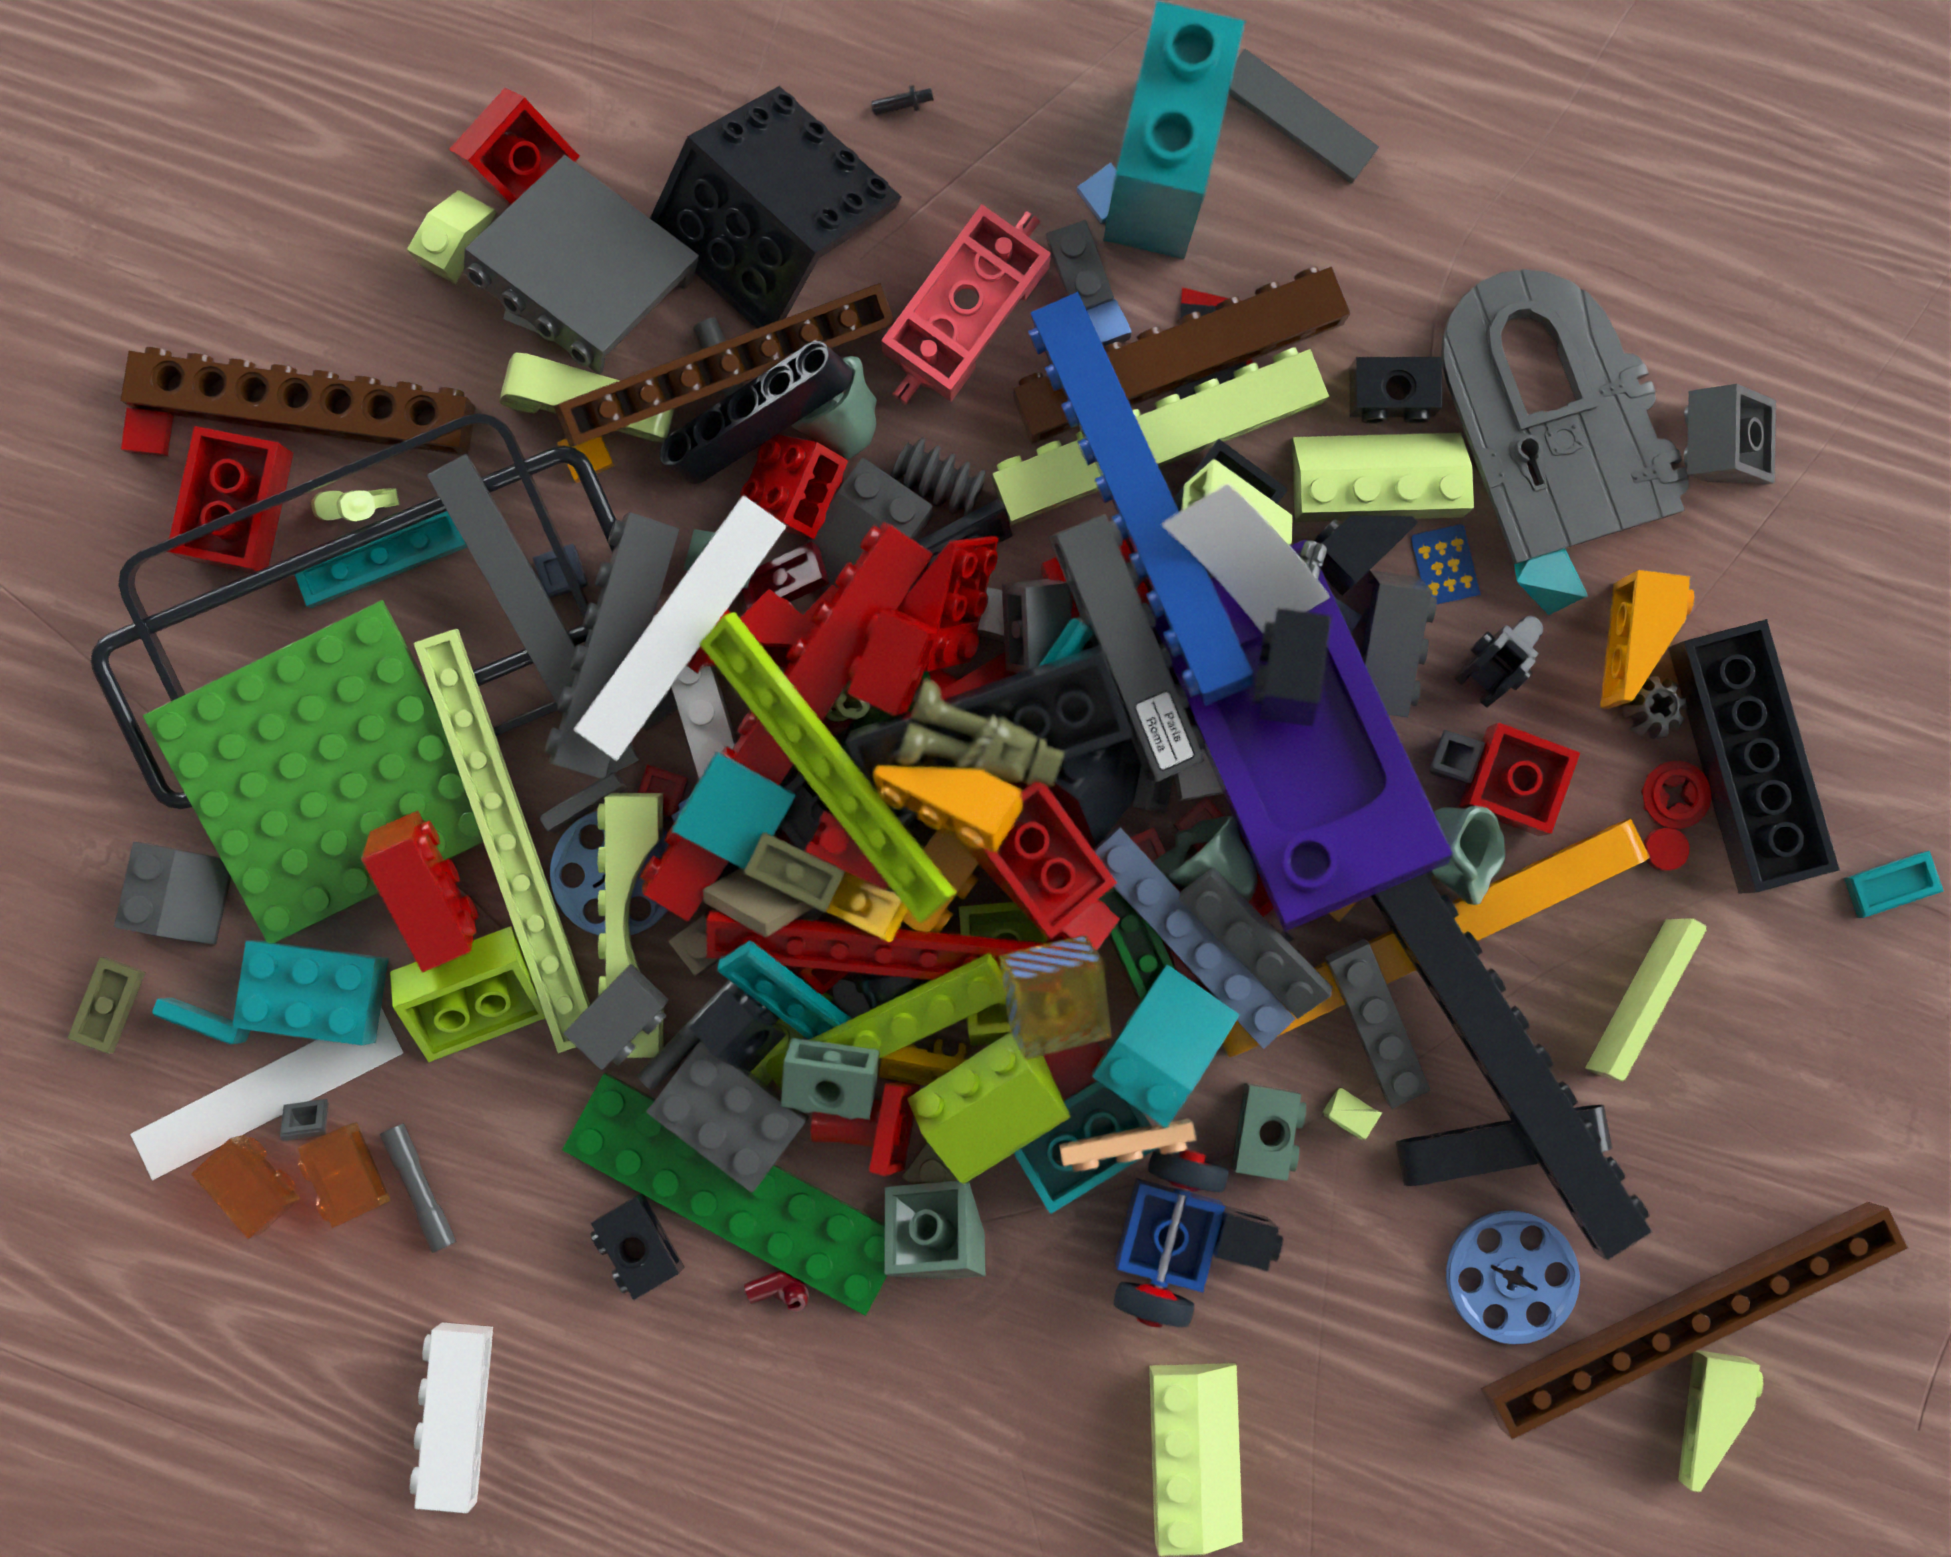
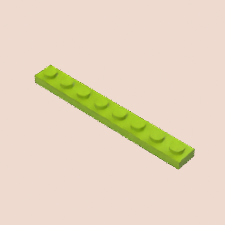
[699,612,956,923]

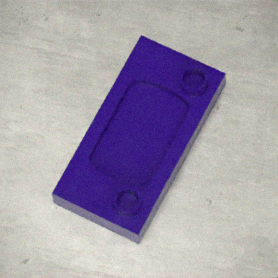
[1148,539,1453,932]

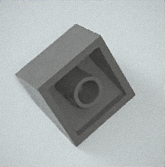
[1684,384,1776,484]
[114,842,231,944]

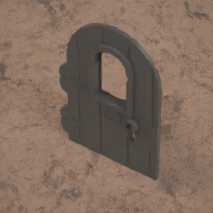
[1441,269,1689,564]

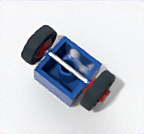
[1114,1149,1228,1328]

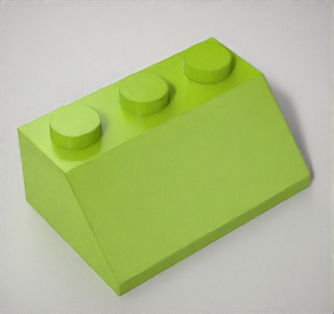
[390,926,545,1062]
[907,1031,1071,1184]

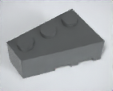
[1359,570,1437,718]

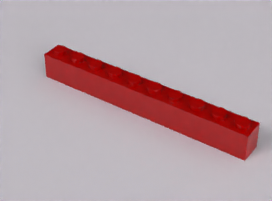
[640,521,933,922]

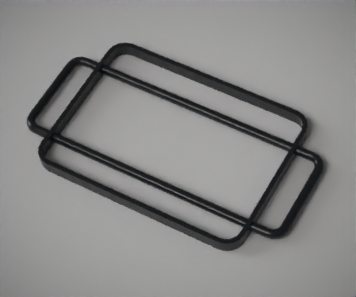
[90,413,616,810]

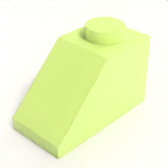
[407,190,497,284]

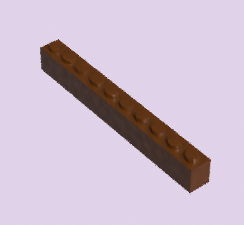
[1481,1202,1908,1440]

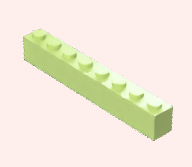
[991,347,1329,526]

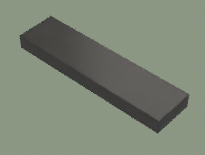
[1228,48,1379,184]

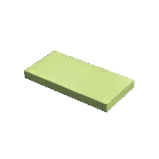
[1585,919,1707,1081]

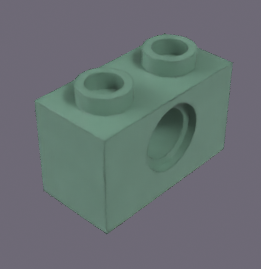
[781,1038,879,1119]
[1231,1083,1306,1181]

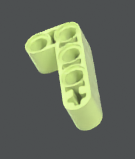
[499,353,674,442]

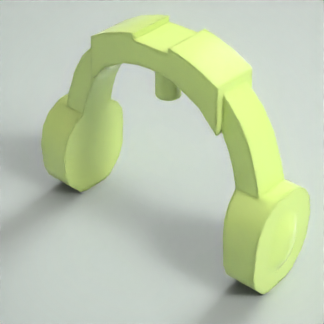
[311,488,399,521]

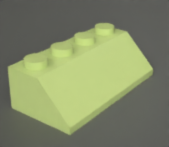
[1292,433,1474,522]
[1149,1363,1243,1556]

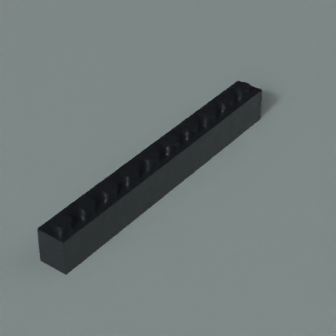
[1370,871,1652,1260]

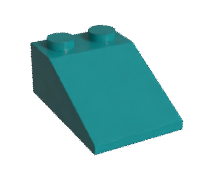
[1092,964,1240,1128]

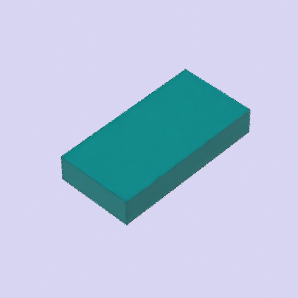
[1844,851,1944,918]
[152,997,251,1045]

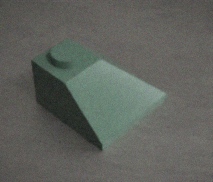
[885,1181,985,1280]

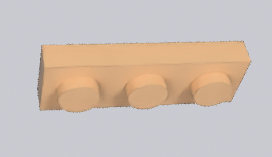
[1059,1118,1196,1171]

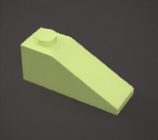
[1678,1350,1763,1492]

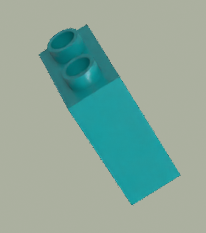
[1103,0,1245,259]

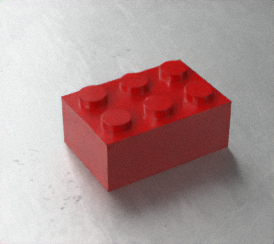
[168,426,294,573]
[361,811,479,973]

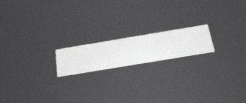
[574,495,787,761]
[130,1007,403,1180]

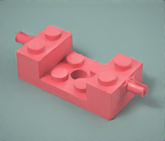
[881,204,1051,405]

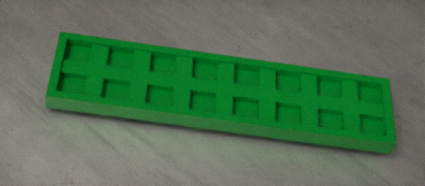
[562,1073,887,1316]

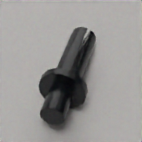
[871,85,934,115]

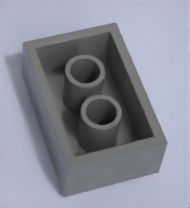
[646,1041,809,1193]

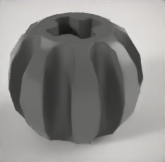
[1621,675,1688,740]

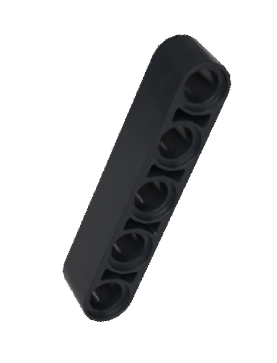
[659,341,852,484]
[1396,1104,1613,1186]

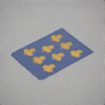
[1411,524,1481,605]

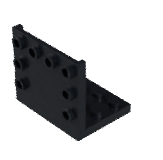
[650,86,902,329]

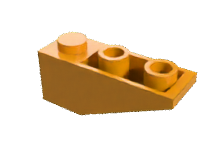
[873,766,1022,853]

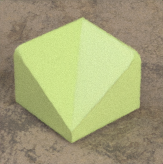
[1322,1088,1382,1140]

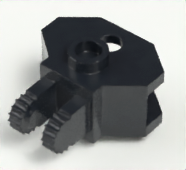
[1455,615,1544,708]

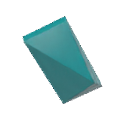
[1514,549,1588,615]

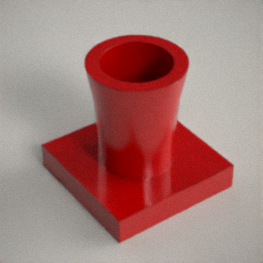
[811,1082,920,1176]

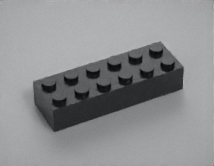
[1668,619,1840,894]
[846,645,1132,817]

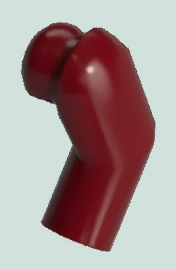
[744,1271,809,1312]

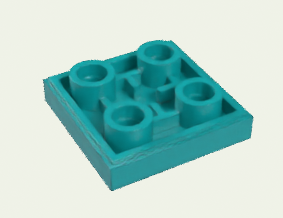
[672,751,795,870]

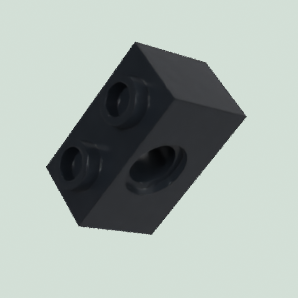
[1349,357,1442,424]
[689,989,786,1072]
[591,1193,685,1300]
[1213,1205,1283,1271]

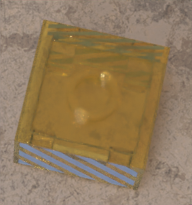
[1000,935,1111,1059]

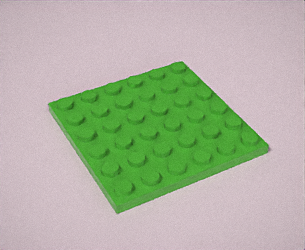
[142,600,483,943]

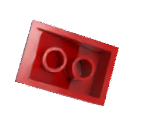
[964,780,1117,939]

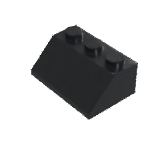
[1045,738,1141,849]

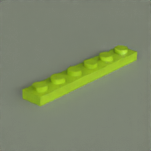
[765,953,1011,1091]

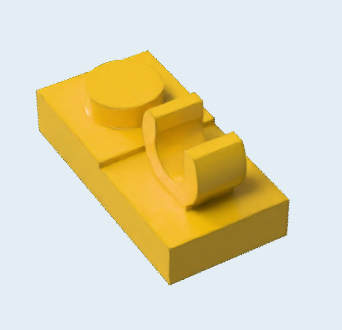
[826,866,908,943]
[879,1039,968,1086]

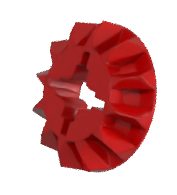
[1640,761,1711,829]

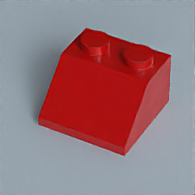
[449,88,580,206]

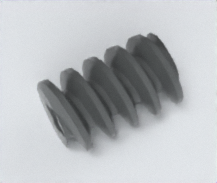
[890,437,986,517]

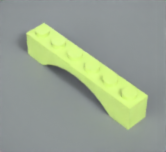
[597,793,664,1058]

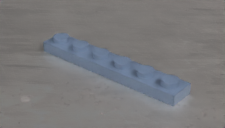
[1093,826,1295,1049]

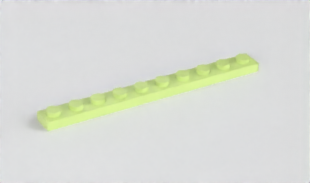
[414,629,590,1053]

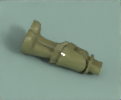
[897,680,1063,786]

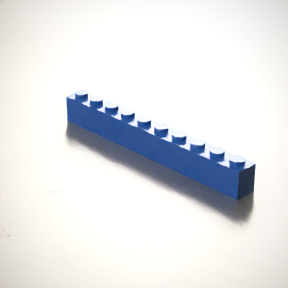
[1028,292,1254,706]

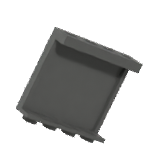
[464,155,699,375]

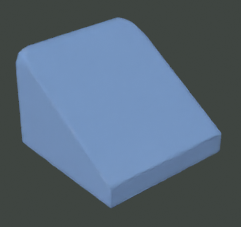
[1087,299,1132,347]

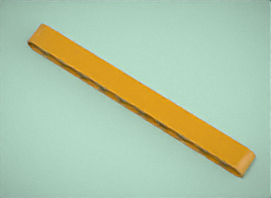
[1222,818,1650,1058]

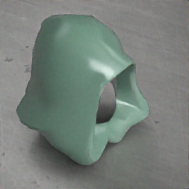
[792,356,877,460]
[1432,806,1505,905]
[1154,816,1258,902]

